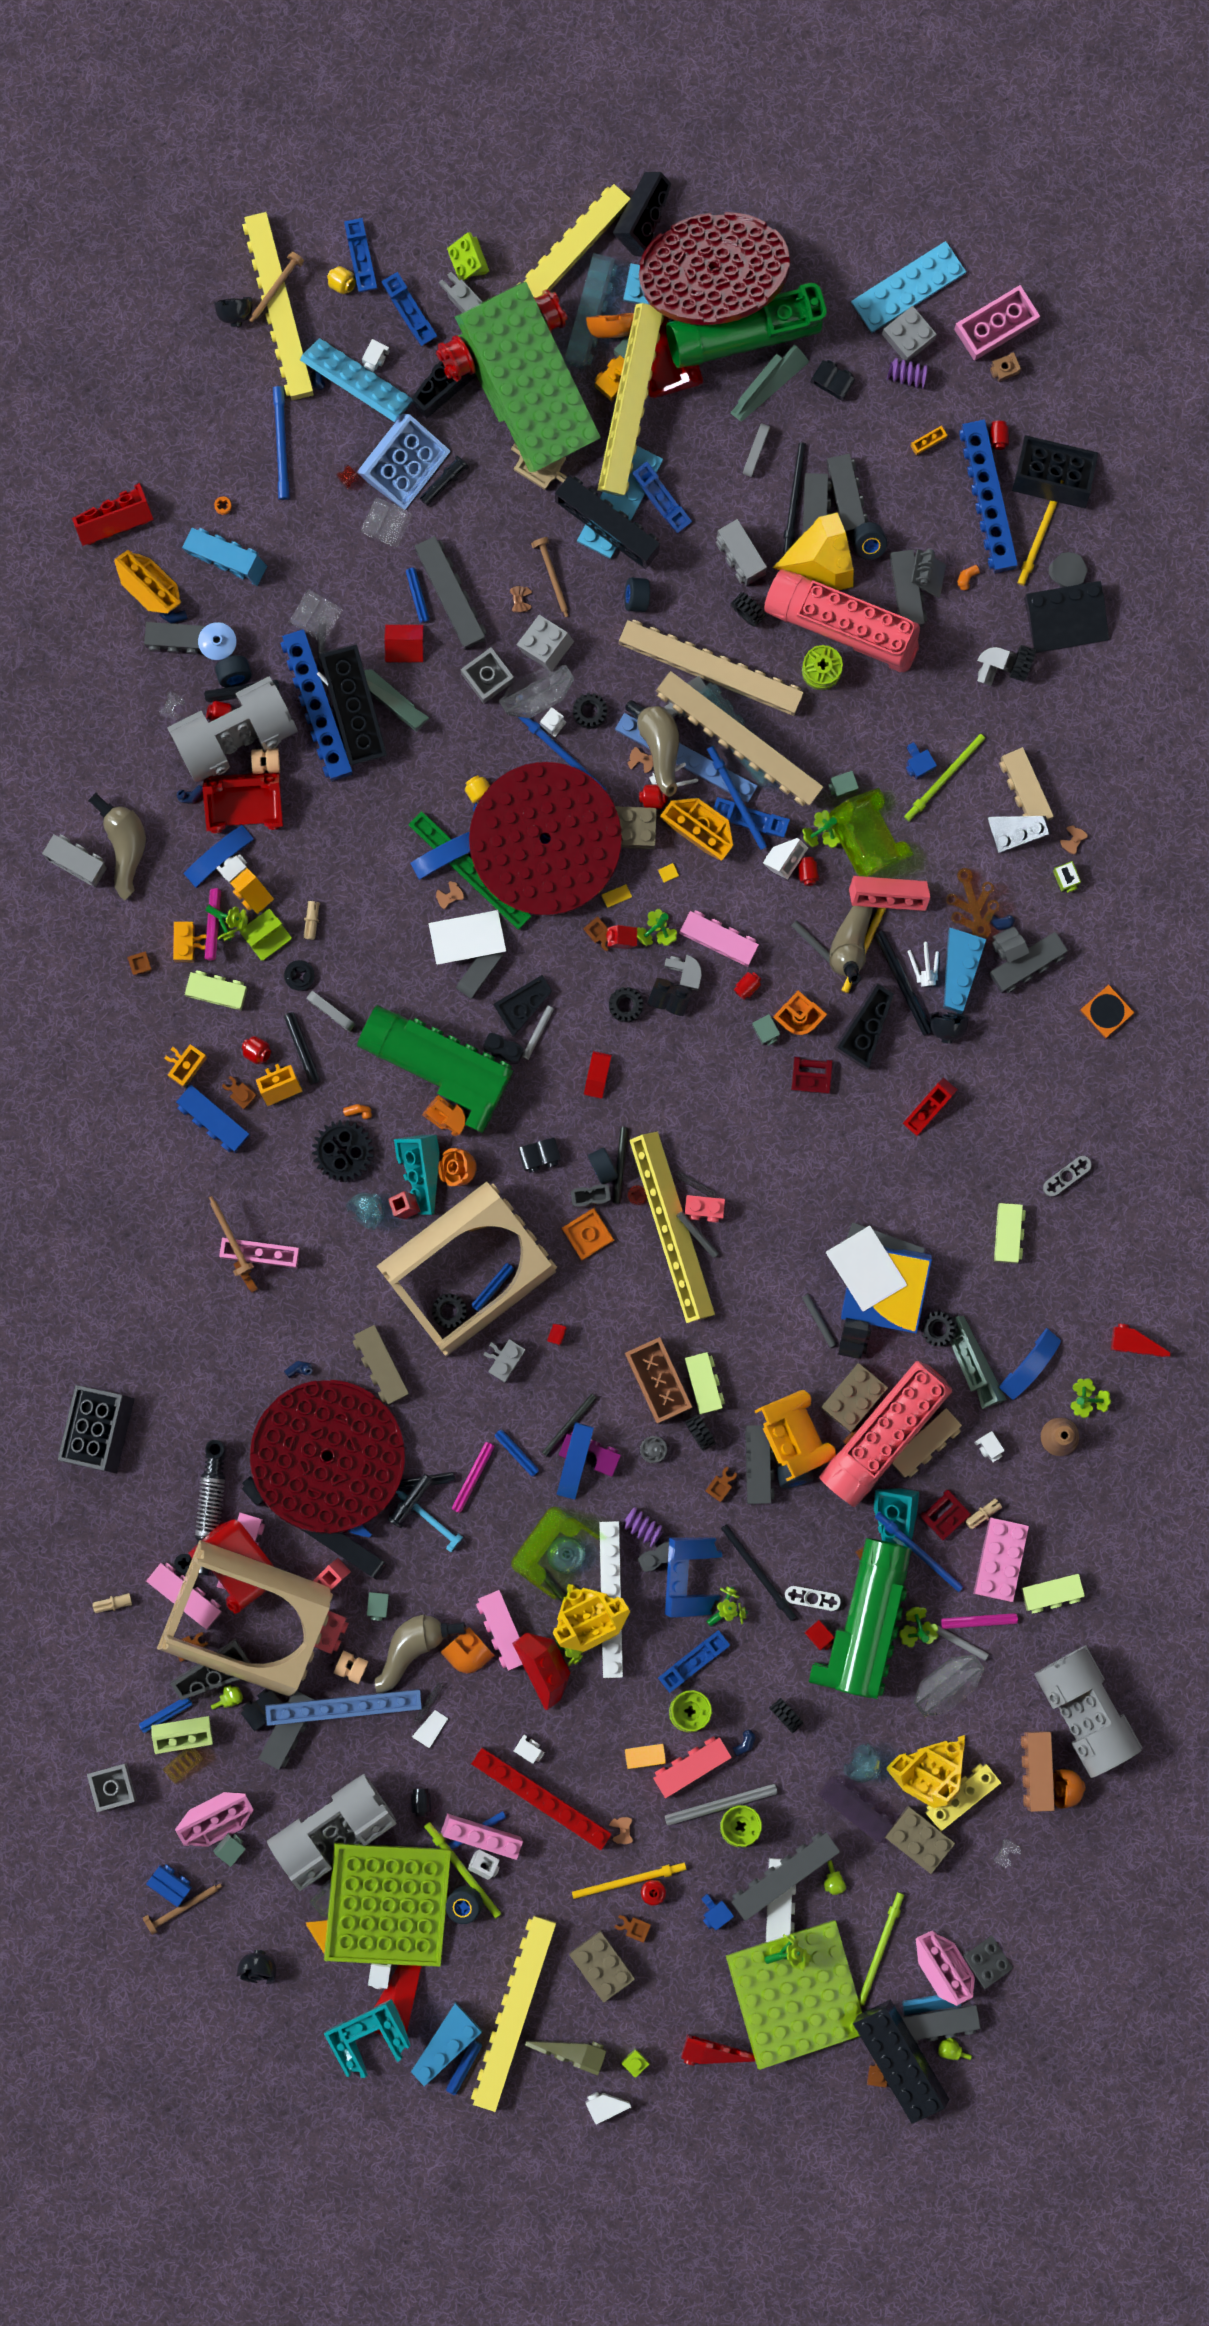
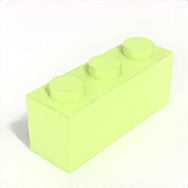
[185,971,247,1011]
[994,1203,1026,1264]
[685,1352,725,1415]
[1021,1574,1085,1614]
[151,1716,213,1754]

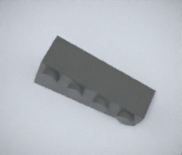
[745,1425,774,1504]
[170,1638,251,1700]

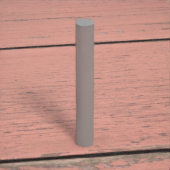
[522,1005,554,1060]
[937,1626,989,1661]

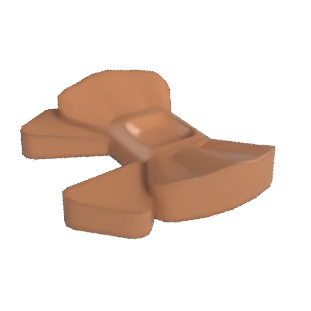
[510,586,532,613]
[628,747,653,773]
[1060,826,1088,855]
[436,881,464,909]
[609,1817,633,1844]

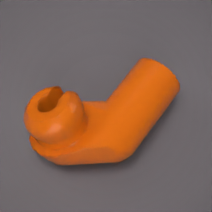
[957,565,980,590]
[343,1104,372,1119]

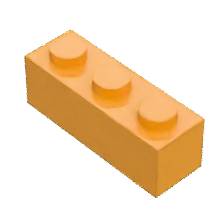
[910,425,948,456]

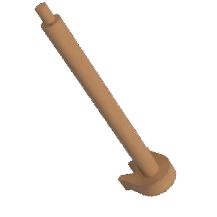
[249,252,304,322]
[531,537,568,617]
[209,1196,254,1276]
[143,1884,222,1935]

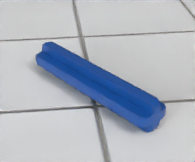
[406,568,429,623]
[472,1263,514,1311]
[495,1429,539,1476]
[139,1698,192,1733]
[446,2040,482,2095]

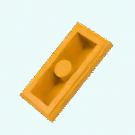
[625,1744,666,1769]

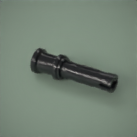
[419,456,469,506]
[388,1473,434,1528]

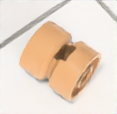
[251,748,280,774]
[334,1650,369,1684]

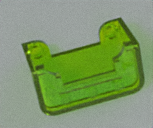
[829,788,914,877]

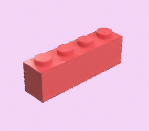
[849,876,930,911]
[653,1736,732,1798]

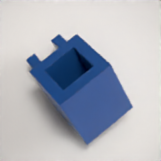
[906,742,937,779]
[701,1894,734,1931]

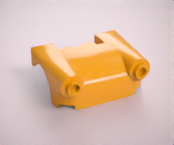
[755,1390,836,1481]

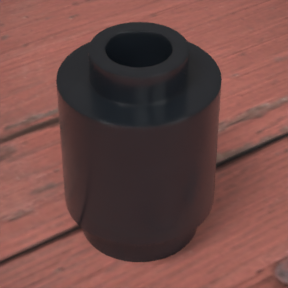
[411,1789,431,1817]

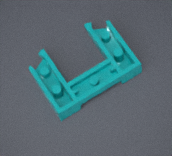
[324,1999,411,2078]

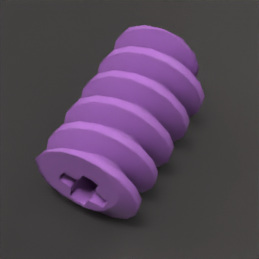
[887,358,928,389]
[621,1507,664,1548]

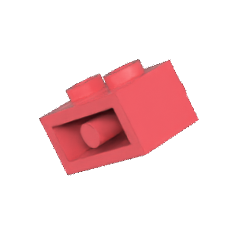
[685,1195,725,1222]
[314,1611,349,1654]

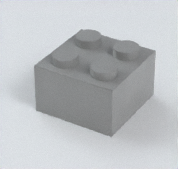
[882,306,937,363]
[517,615,574,672]
[460,648,514,704]
[87,1763,137,1812]

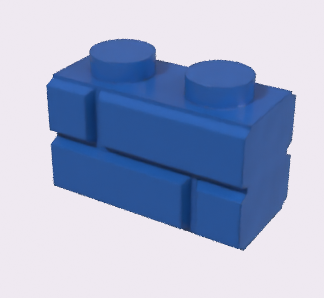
[146,1864,192,1907]

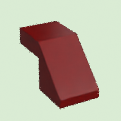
[584,1051,612,1099]

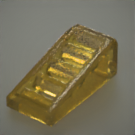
[162,1748,205,1784]

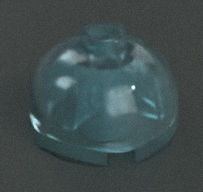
[346,1192,385,1230]
[547,1536,586,1574]
[843,1743,881,1783]

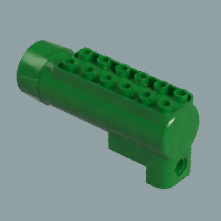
[666,283,827,368]
[357,1004,514,1133]
[809,1538,912,1699]

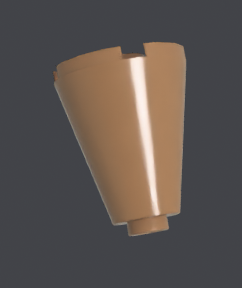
[1041,1418,1079,1456]

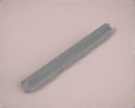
[665,1784,777,1825]

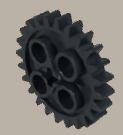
[312,1120,374,1182]

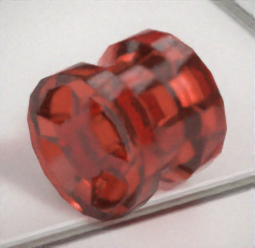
[336,465,360,489]
[628,1185,647,1205]

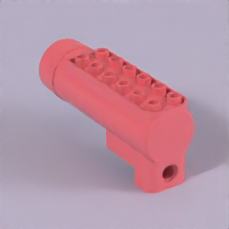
[764,569,920,672]
[819,1361,952,1507]

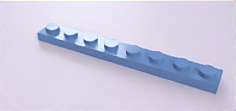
[615,713,757,803]
[265,1689,421,1725]

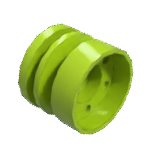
[802,645,843,690]
[669,1690,712,1733]
[720,1805,762,1847]

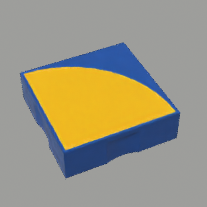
[841,1246,932,1334]

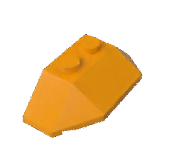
[114,550,181,613]
[660,798,733,861]

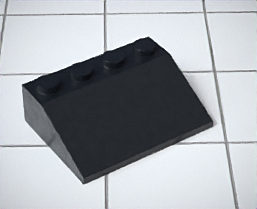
[1012,435,1098,509]
[1024,581,1109,653]
[58,1385,135,1474]

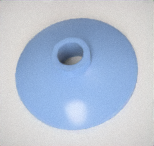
[198,623,236,660]

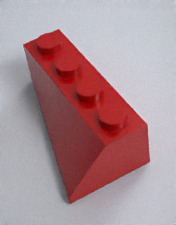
[72,483,154,546]

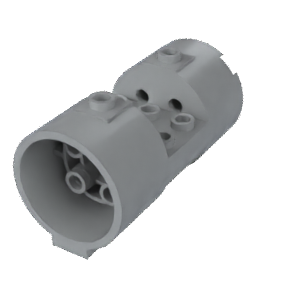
[167,676,298,783]
[1034,1645,1142,1778]
[267,1774,397,1891]

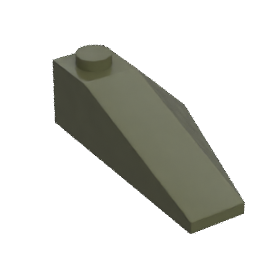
[525,2040,606,2075]

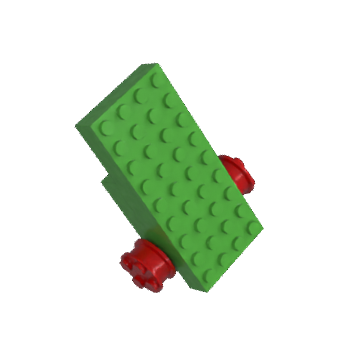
[436,282,601,472]

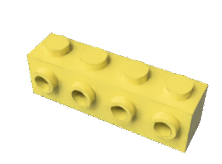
[925,1764,1001,1831]

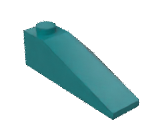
[394,1135,439,1215]
[874,1488,919,1547]

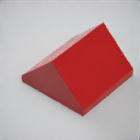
[384,625,423,663]

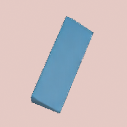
[902,1995,962,2015]

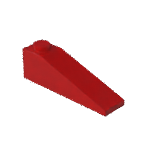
[374,1965,421,2035]
[681,2034,756,2066]

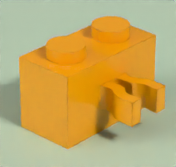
[595,355,624,402]
[230,868,274,914]
[173,922,206,963]
[164,1044,207,1088]
[256,1064,302,1106]

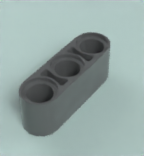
[456,953,503,999]

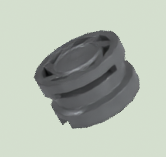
[640,1436,667,1463]

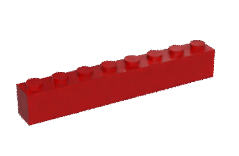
[471,1747,612,1850]

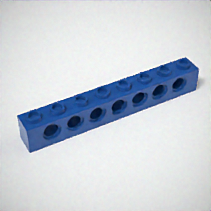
[959,419,1018,573]
[280,629,353,782]

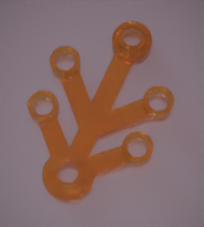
[946,868,1000,939]

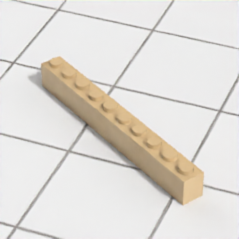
[619,620,803,716]
[656,671,823,806]

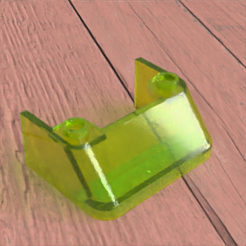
[511,1507,600,1600]

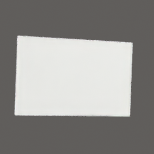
[412,1710,448,1748]

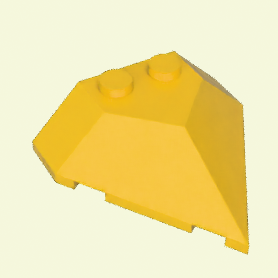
[772,513,854,591]
[553,1584,630,1652]
[886,1735,965,1808]

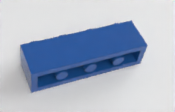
[176,1085,250,1153]

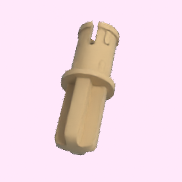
[304,901,320,940]
[966,1498,1002,1529]
[93,1593,132,1613]

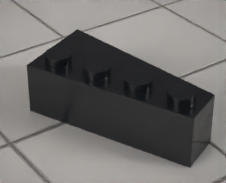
[613,172,671,256]
[412,361,477,419]
[833,984,894,1069]

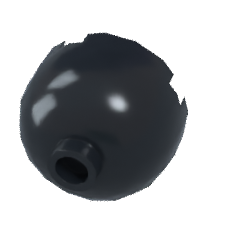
[214,297,253,327]
[930,1012,969,1044]
[236,1950,276,1984]

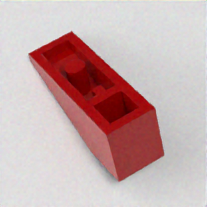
[902,1077,958,1136]
[1111,1324,1170,1358]

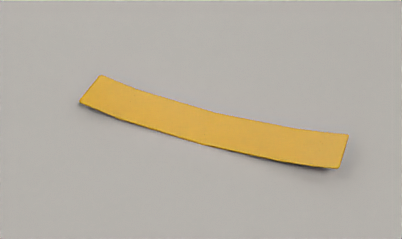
[602,863,679,907]

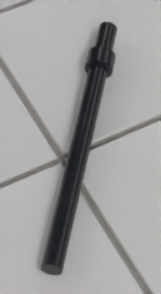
[783,442,806,554]
[721,1524,797,1621]

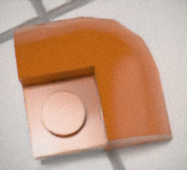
[586,313,634,338]
[773,990,827,1035]
[422,1095,465,1136]
[440,1627,495,1674]

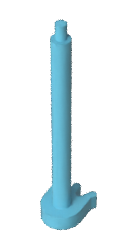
[396,1490,463,1552]

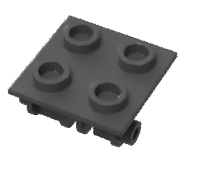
[911,549,946,598]
[964,1936,1013,1989]

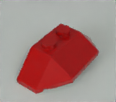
[512,1633,571,1710]

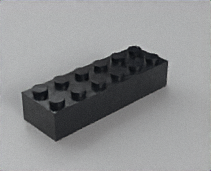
[555,475,660,570]
[320,643,387,765]
[853,1999,950,2124]

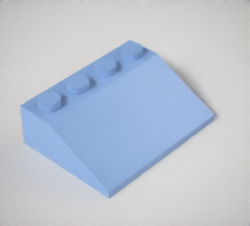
[356,414,451,510]

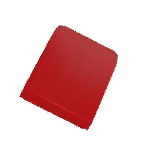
[547,1324,567,1346]

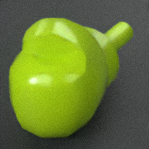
[211,1685,243,1710]
[824,1861,846,1895]
[938,2038,972,2060]

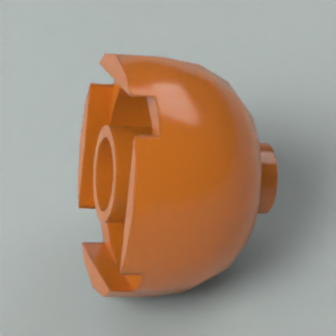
[438,1148,477,1187]
[1053,1769,1085,1809]

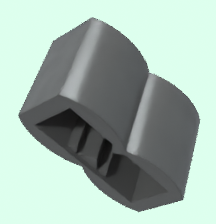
[992,927,1029,963]
[571,1184,611,1208]
[638,1542,669,1572]

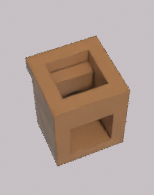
[990,352,1021,382]

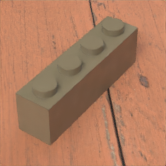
[352,1325,409,1405]

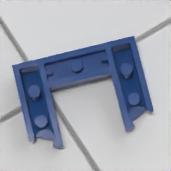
[665,1537,722,1617]

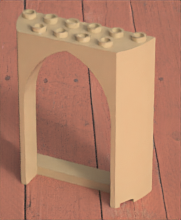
[377,1182,557,1357]
[157,1540,333,1696]

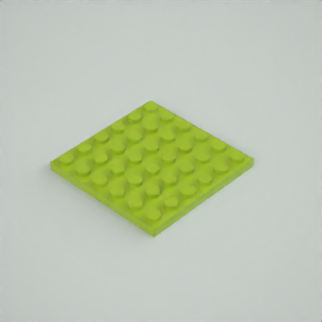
[324,1843,451,1967]
[726,1920,862,2070]

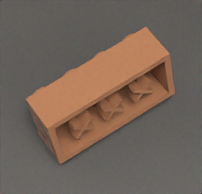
[625,1337,692,1424]
[1021,1731,1054,1812]

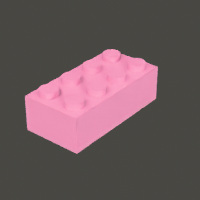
[954,285,1040,361]
[973,1518,1029,1602]

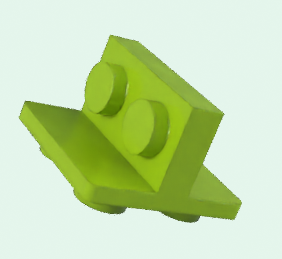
[447,232,489,282]
[240,909,292,961]

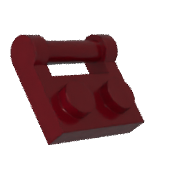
[791,1056,832,1094]
[919,1489,971,1541]

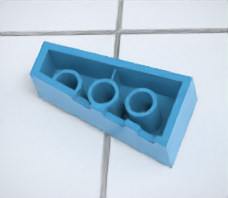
[182,528,267,586]
[943,928,986,1014]
[411,2002,482,2086]

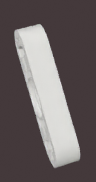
[785,1586,841,1611]

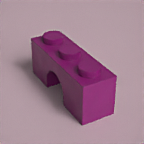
[558,1432,621,1477]

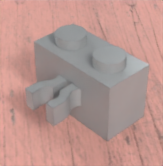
[484,1339,526,1383]

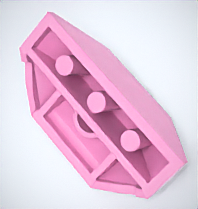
[175,1792,254,1847]
[916,1931,975,2006]

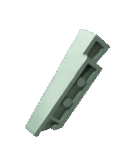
[730,344,809,422]
[364,669,429,732]
[951,1316,1006,1409]

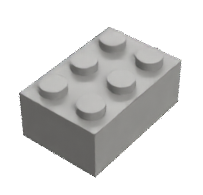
[716,519,767,586]
[42,834,107,888]

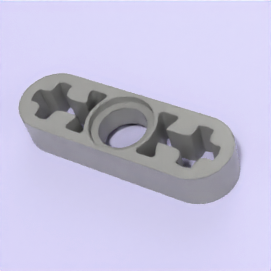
[743,423,770,477]
[306,991,356,1032]
[1043,1156,1091,1197]

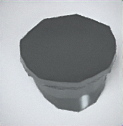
[1049,552,1087,587]

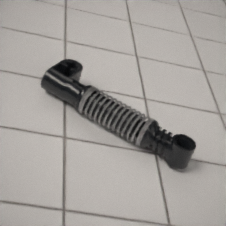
[174,1440,227,1576]

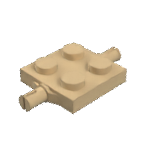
[511,443,567,491]

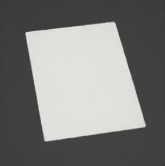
[429,910,506,965]
[826,1226,907,1311]

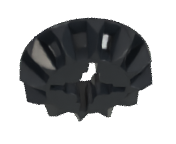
[284,960,315,991]

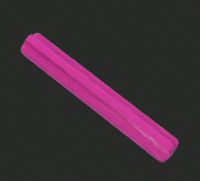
[205,888,221,961]
[452,1442,494,1513]
[941,1613,1018,1629]

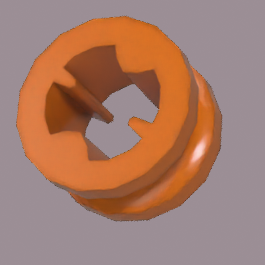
[214,496,232,515]

